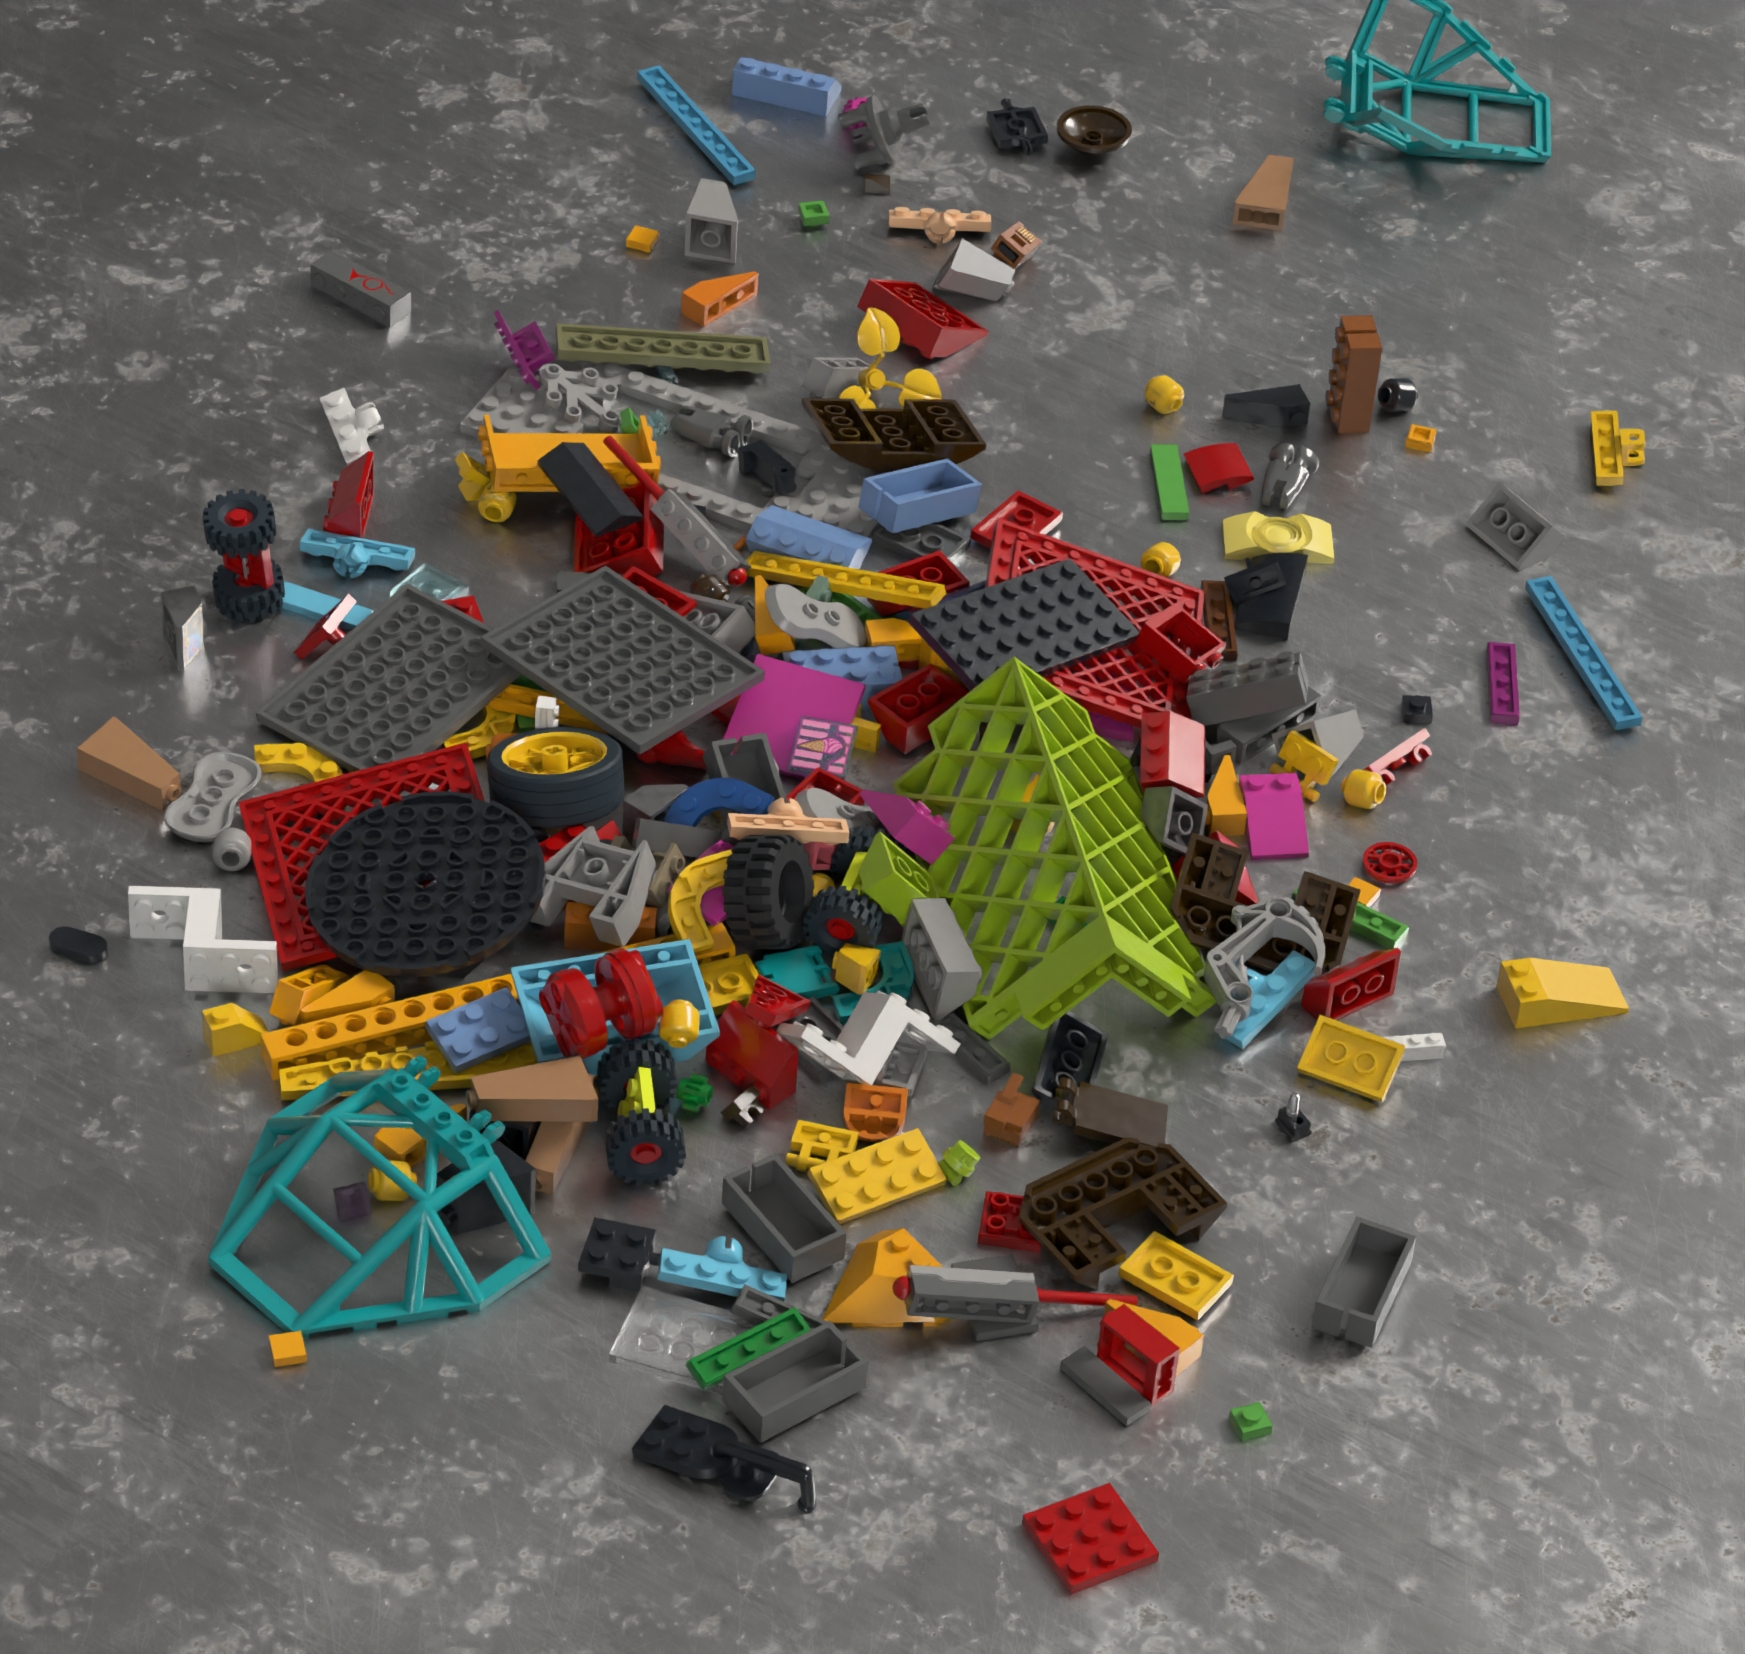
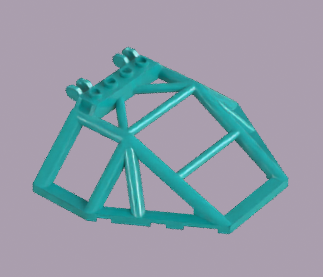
[1323,0,1551,163]
[208,1055,551,1338]

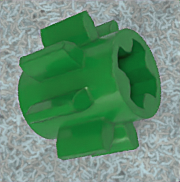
[676,1073,714,1112]

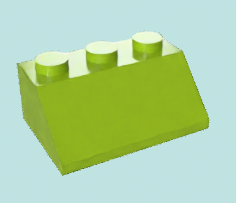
[859,832,940,928]

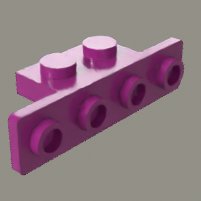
[493,310,556,390]

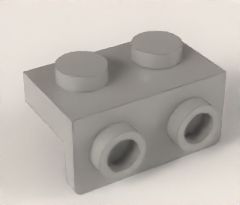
[876,1041,927,1098]

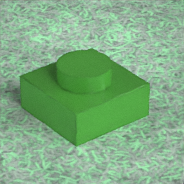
[798,200,829,226]
[619,407,639,434]
[1229,1402,1273,1441]

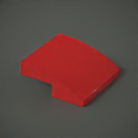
[1183,443,1255,494]

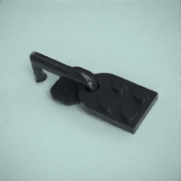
[632,1404,817,1512]

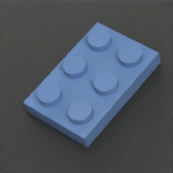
[425,987,531,1073]

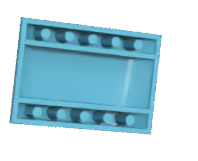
[510,939,720,1076]

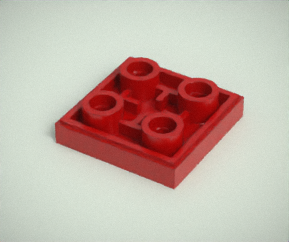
[977,1191,1041,1253]

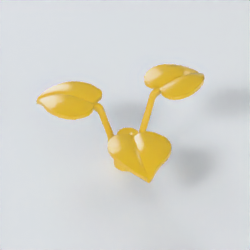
[838,308,942,409]

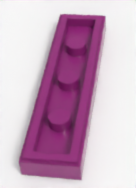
[1486,642,1520,725]

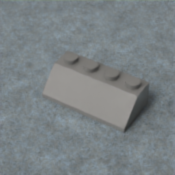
[901,898,982,1020]

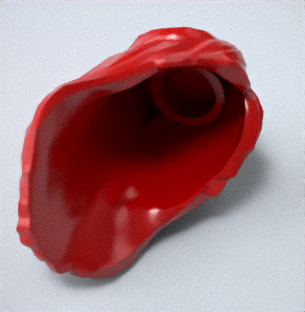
[637,729,706,769]

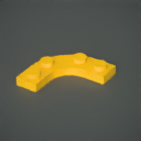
[441,706,516,759]
[254,743,346,809]
[668,849,732,953]

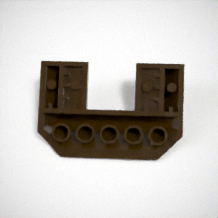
[1170,832,1361,980]
[1019,1137,1228,1290]

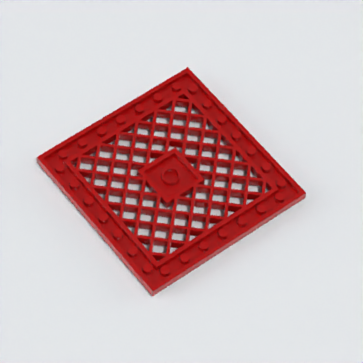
[985,518,1205,729]
[238,742,485,972]

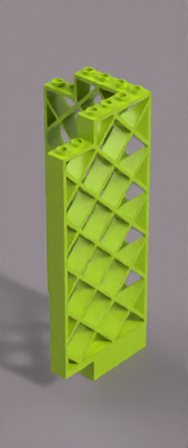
[893,657,1217,1040]

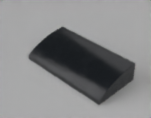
[1234,553,1308,640]

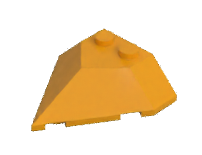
[822,1228,949,1327]

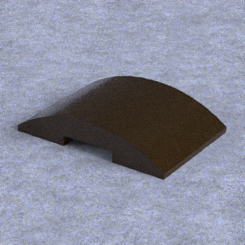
[801,398,987,472]

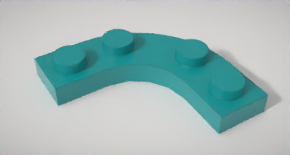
[832,941,914,1025]

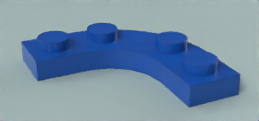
[663,778,775,827]

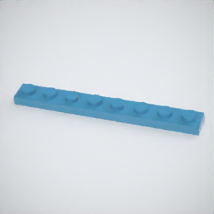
[637,65,756,185]
[1525,576,1643,730]

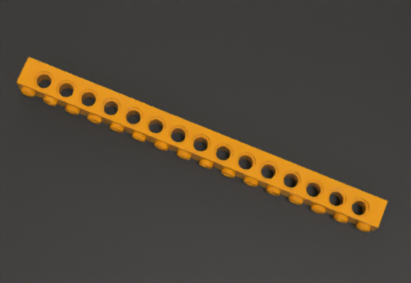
[261,923,735,1081]

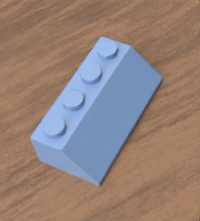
[732,57,842,116]
[745,505,872,569]

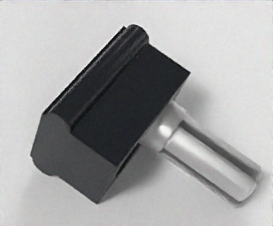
[1275,1092,1312,1142]

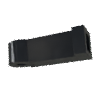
[738,440,797,494]

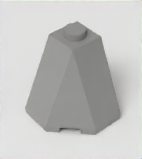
[933,239,1015,302]
[1271,709,1364,779]

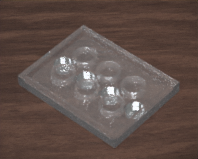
[609,1286,757,1395]

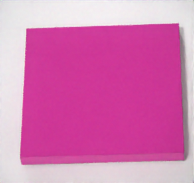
[723,654,866,780]

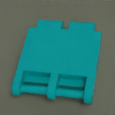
[755,945,840,999]

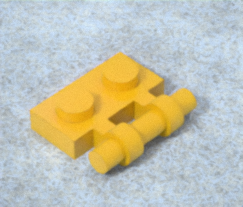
[1269,730,1339,802]
[785,1120,859,1172]

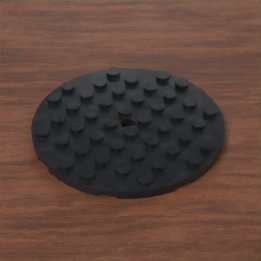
[305,791,546,977]

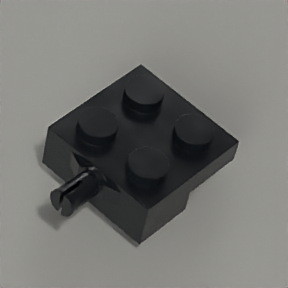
[578,1217,660,1293]

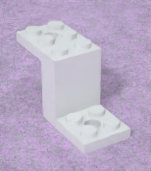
[128,886,278,993]
[776,991,960,1085]

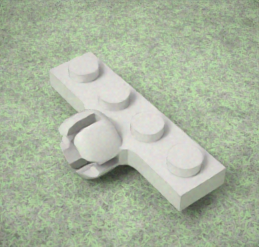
[320,388,384,466]

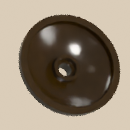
[1057,105,1132,154]

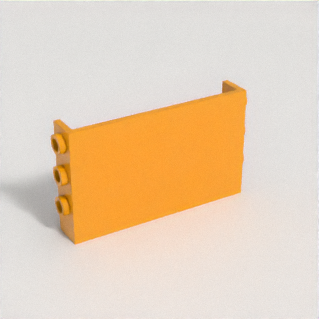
[478,415,661,492]

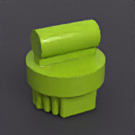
[938,1140,980,1186]

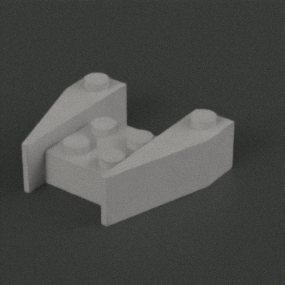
[530,826,656,947]

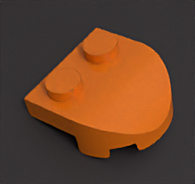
[843,1082,908,1142]

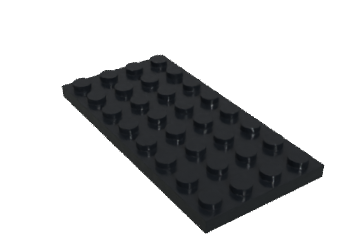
[907,558,1139,691]

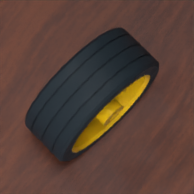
[487,727,625,828]

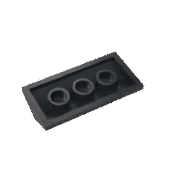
[537,442,643,537]
[1031,1011,1109,1115]

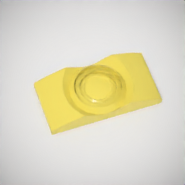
[1222,511,1334,564]

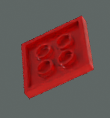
[1022,1483,1159,1595]

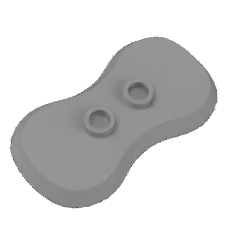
[765,584,866,649]
[164,752,262,842]
[796,788,908,851]

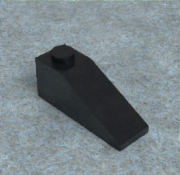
[1222,384,1311,428]

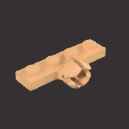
[888,207,991,244]
[727,798,849,845]

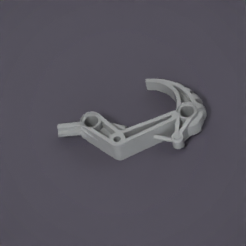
[1204,896,1325,1039]

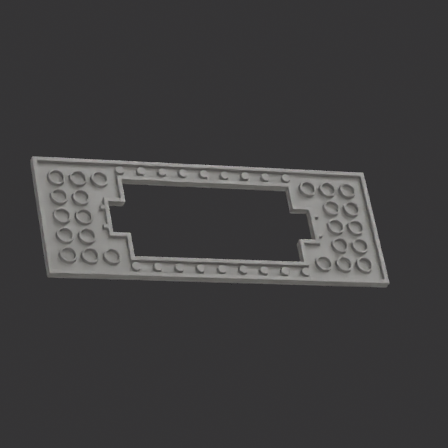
[460,340,888,538]

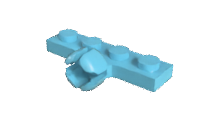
[300,529,415,578]
[1219,950,1316,1049]
[657,1236,787,1302]

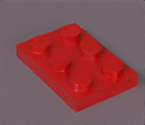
[970,490,1063,549]

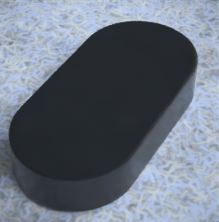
[49,926,108,963]

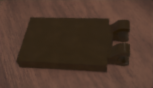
[1052,1077,1168,1147]

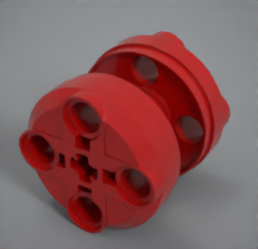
[539,948,664,1059]

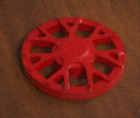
[1362,842,1417,884]

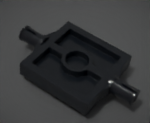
[986,98,1048,155]

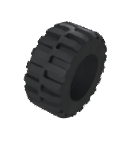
[722,835,814,949]

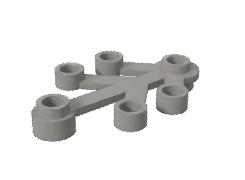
[539,364,621,434]

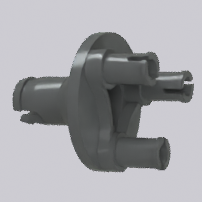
[838,95,932,171]

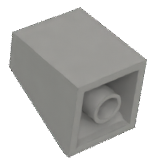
[685,178,738,264]

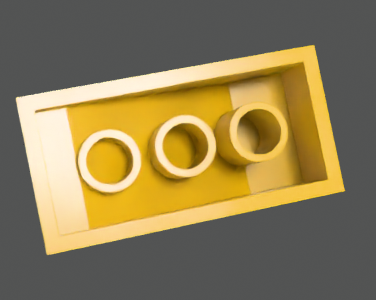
[1496,957,1629,1028]

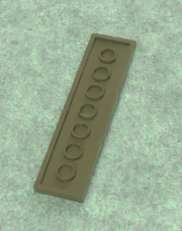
[555,323,771,374]

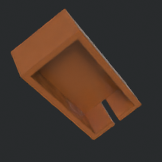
[1325,315,1382,433]

